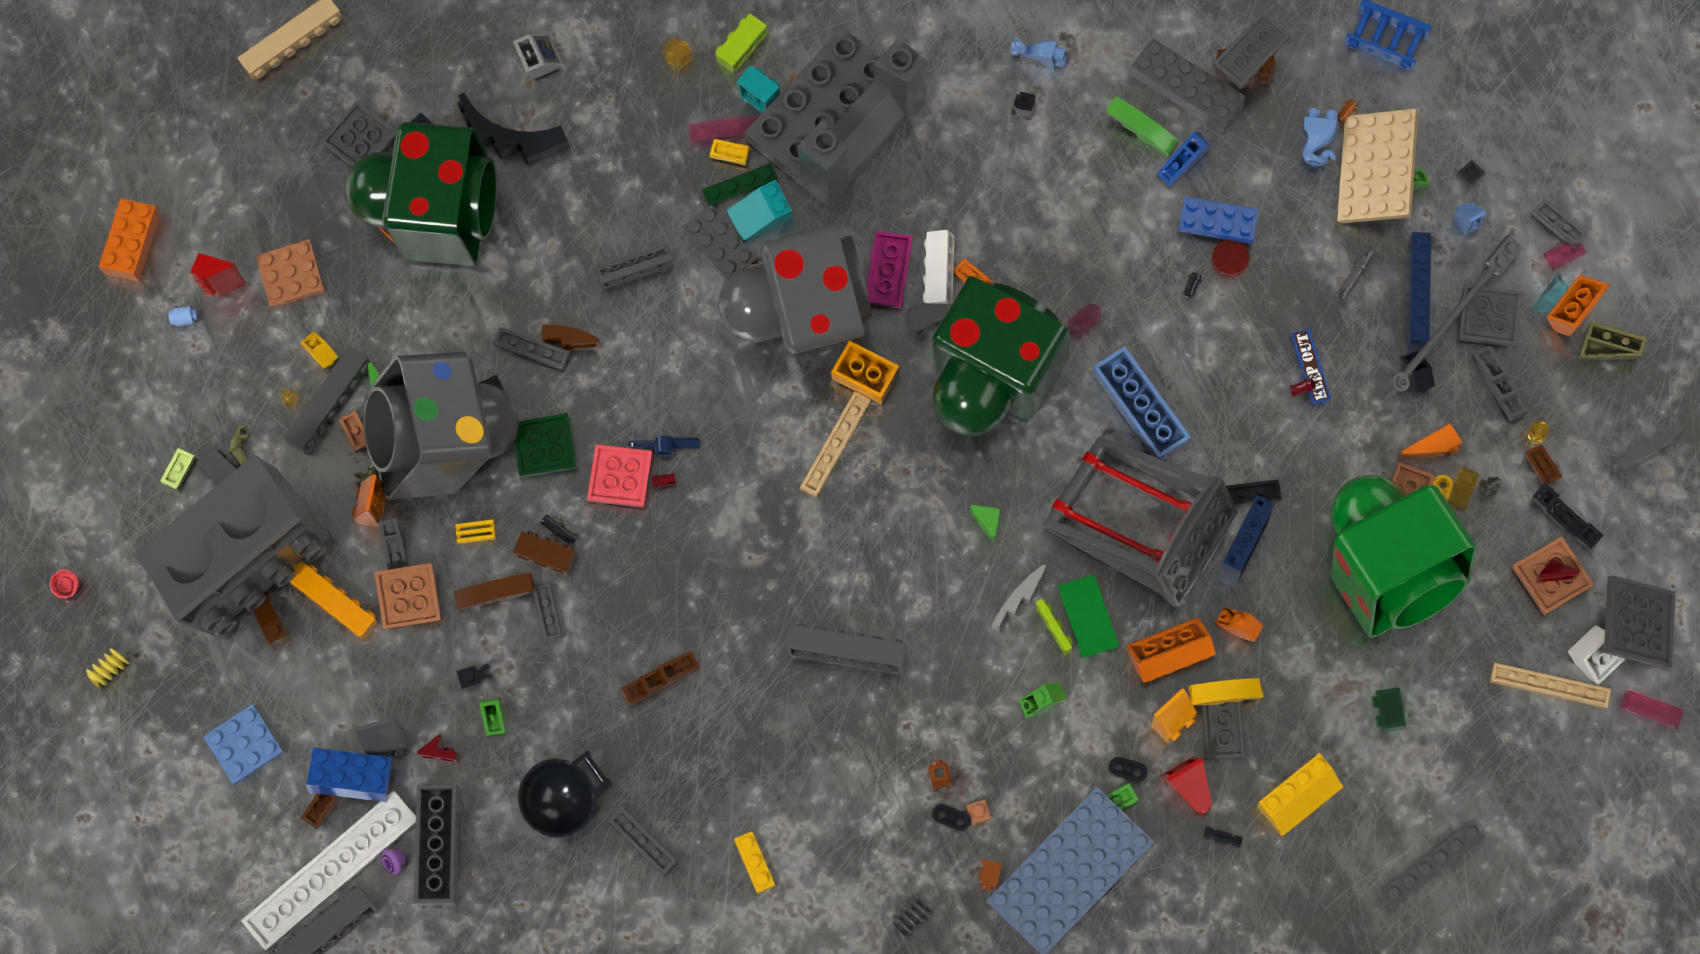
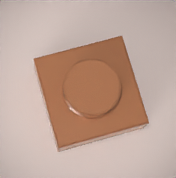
[966,800,991,825]

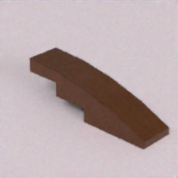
[454,573,535,611]
[620,651,700,707]
[301,794,342,829]

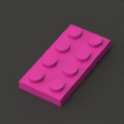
[866,231,913,309]

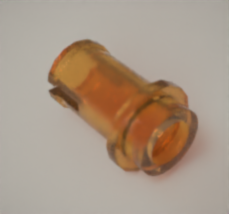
[1338,99,1358,124]

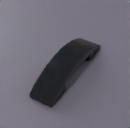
[1532,483,1604,550]

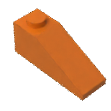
[1399,424,1463,460]

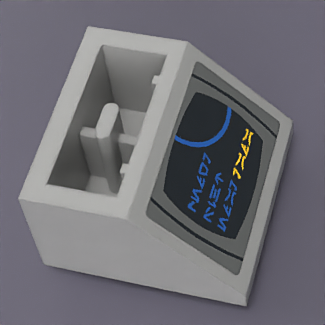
[513,34,563,81]

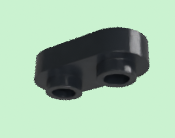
[1108,757,1148,783]
[932,804,970,832]

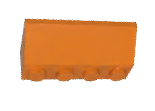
[1126,617,1216,683]

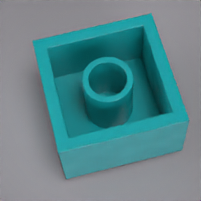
[737,65,781,113]

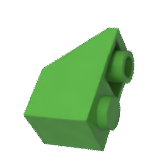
[1019,682,1067,718]

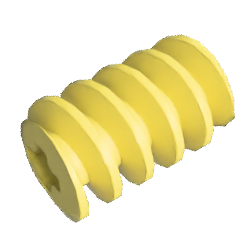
[86,648,130,690]

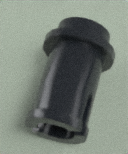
[1183,272,1202,298]

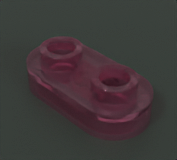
[1068,304,1101,336]

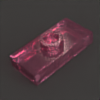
[1543,242,1587,271]

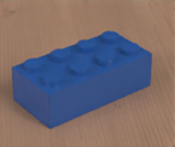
[306,747,393,802]

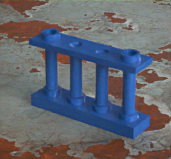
[1344,0,1432,71]

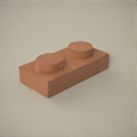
[339,410,366,453]

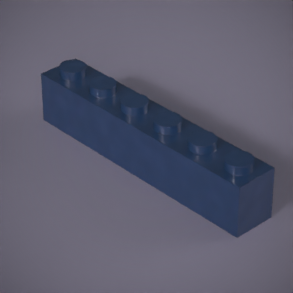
[1407,232,1431,348]

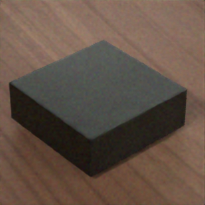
[1458,160,1485,187]

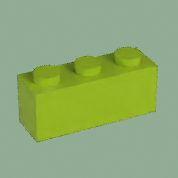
[715,13,768,73]

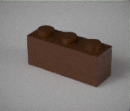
[513,531,577,576]

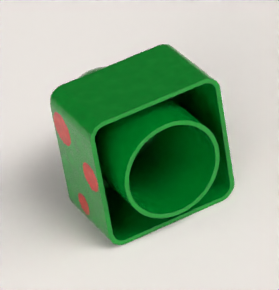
[1331,475,1478,638]

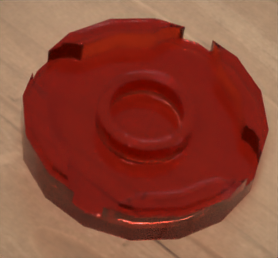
[1212,240,1250,277]

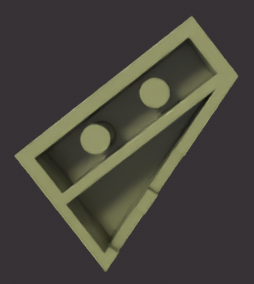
[1577,321,1647,361]

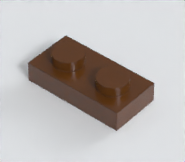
[1524,444,1562,485]

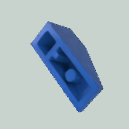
[1157,132,1213,186]

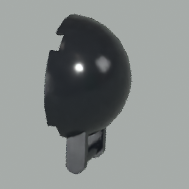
[518,750,612,837]

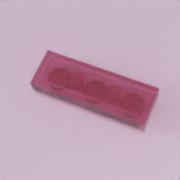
[1620,690,1684,729]

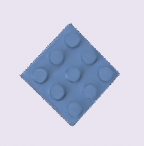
[203,704,284,785]

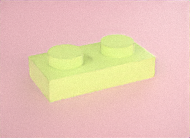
[160,448,196,491]

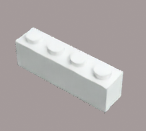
[923,230,954,304]

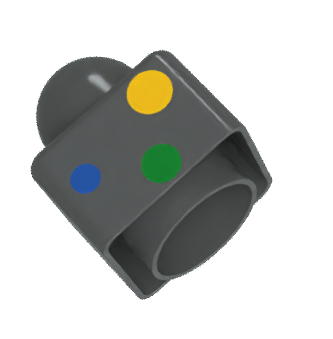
[363,352,519,500]

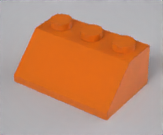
[1546,275,1610,336]

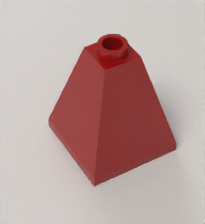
[1160,756,1212,815]

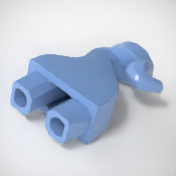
[1011,37,1068,70]
[1303,108,1340,167]

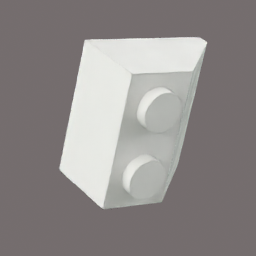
[1568,625,1625,685]

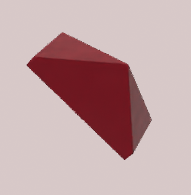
[1536,559,1579,583]

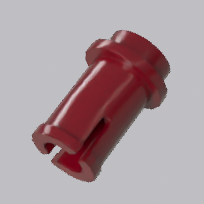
[1290,378,1316,397]
[651,473,676,489]

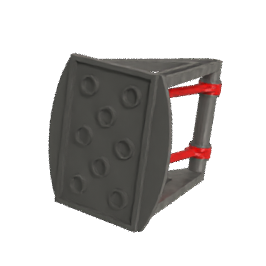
[1042,436,1238,608]

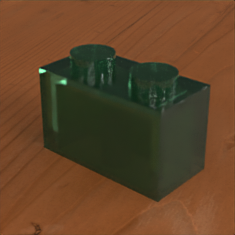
[1371,687,1406,733]

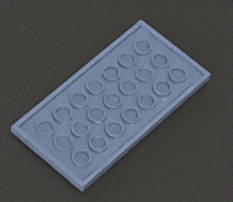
[986,787,1155,954]

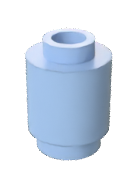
[169,305,198,326]

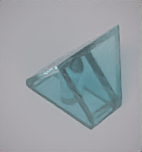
[1530,275,1569,313]

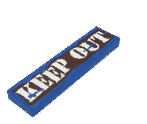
[1291,329,1331,405]

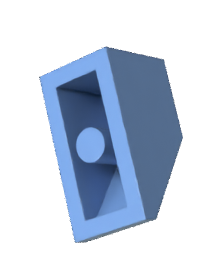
[1453,202,1487,235]

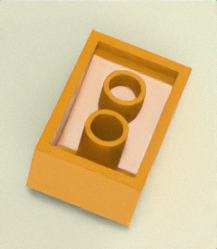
[1151,688,1197,743]

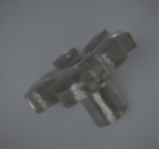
[1479,476,1501,499]

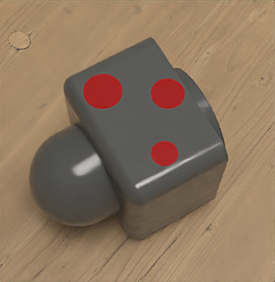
[718,223,872,354]

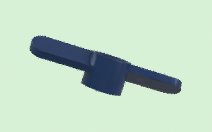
[628,436,701,456]

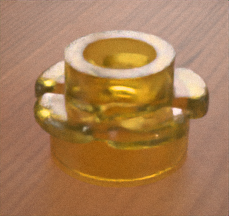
[280,388,296,406]

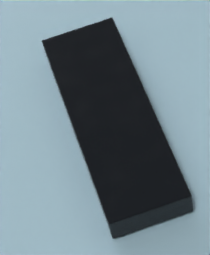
[1226,479,1282,505]

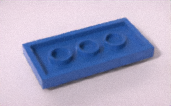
[1178,196,1259,244]

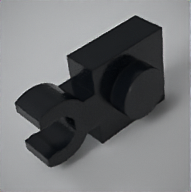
[457,664,493,691]

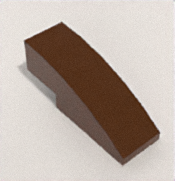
[542,325,601,350]

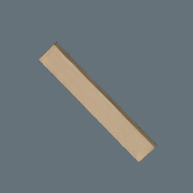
[800,391,872,498]
[1490,662,1611,709]

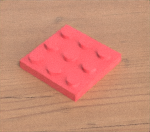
[587,445,653,508]

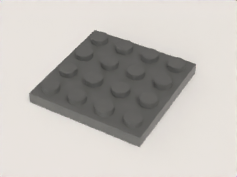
[1604,575,1675,669]

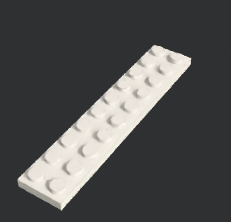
[241,791,416,951]

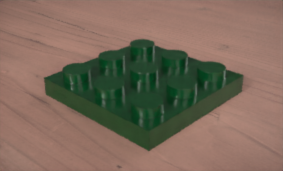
[514,413,577,478]

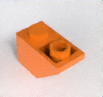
[1215,607,1264,642]

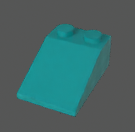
[727,180,793,243]

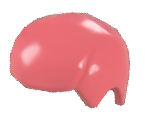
[49,569,80,599]

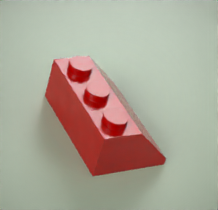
[190,253,246,297]

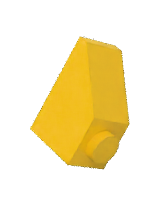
[300,331,338,369]

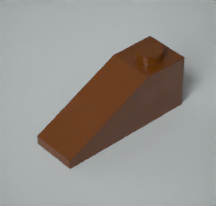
[253,591,291,649]

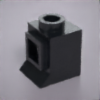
[1011,91,1036,120]

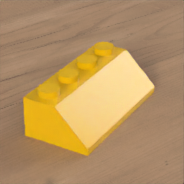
[1257,753,1343,837]

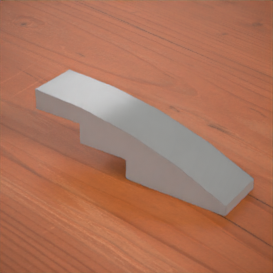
[992,565,1046,632]

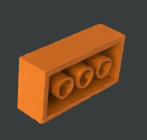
[98,198,161,282]

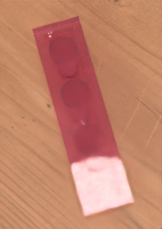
[688,115,760,144]

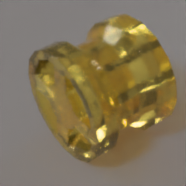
[1528,420,1549,443]

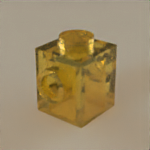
[663,37,693,70]

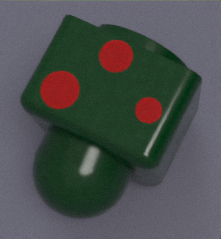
[345,122,497,266]
[932,276,1070,436]

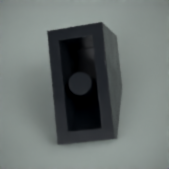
[1400,351,1435,392]

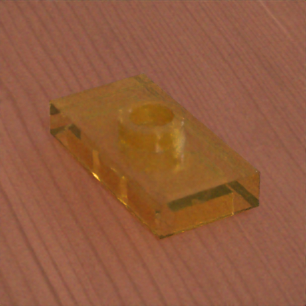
[1448,467,1479,510]

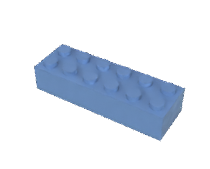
[1092,346,1191,461]

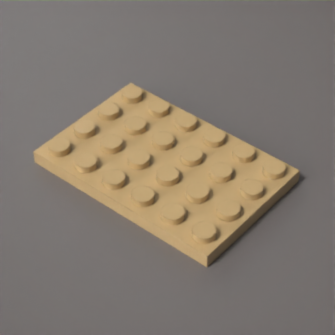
[1337,108,1419,224]

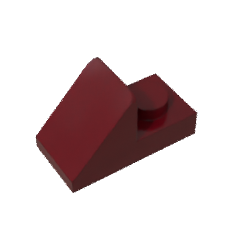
[417,734,460,763]

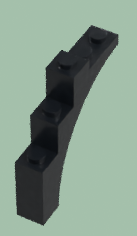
[457,92,570,165]

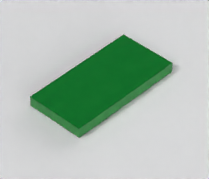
[1058,574,1119,659]

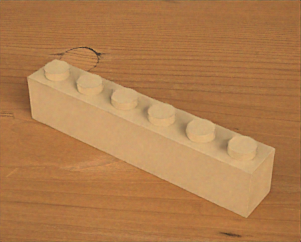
[238,0,343,81]

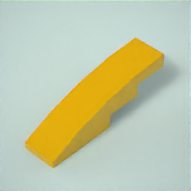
[1188,678,1264,705]

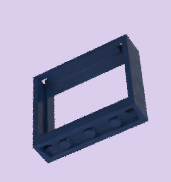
[1218,495,1275,589]

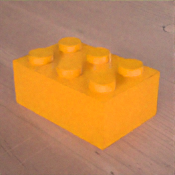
[831,340,900,405]

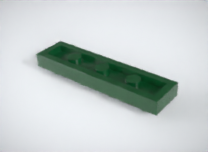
[702,163,778,206]

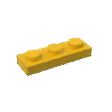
[734,831,775,894]

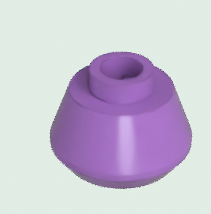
[381,849,407,875]

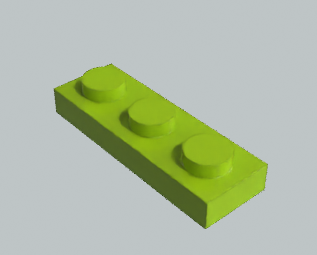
[1035,599,1073,655]

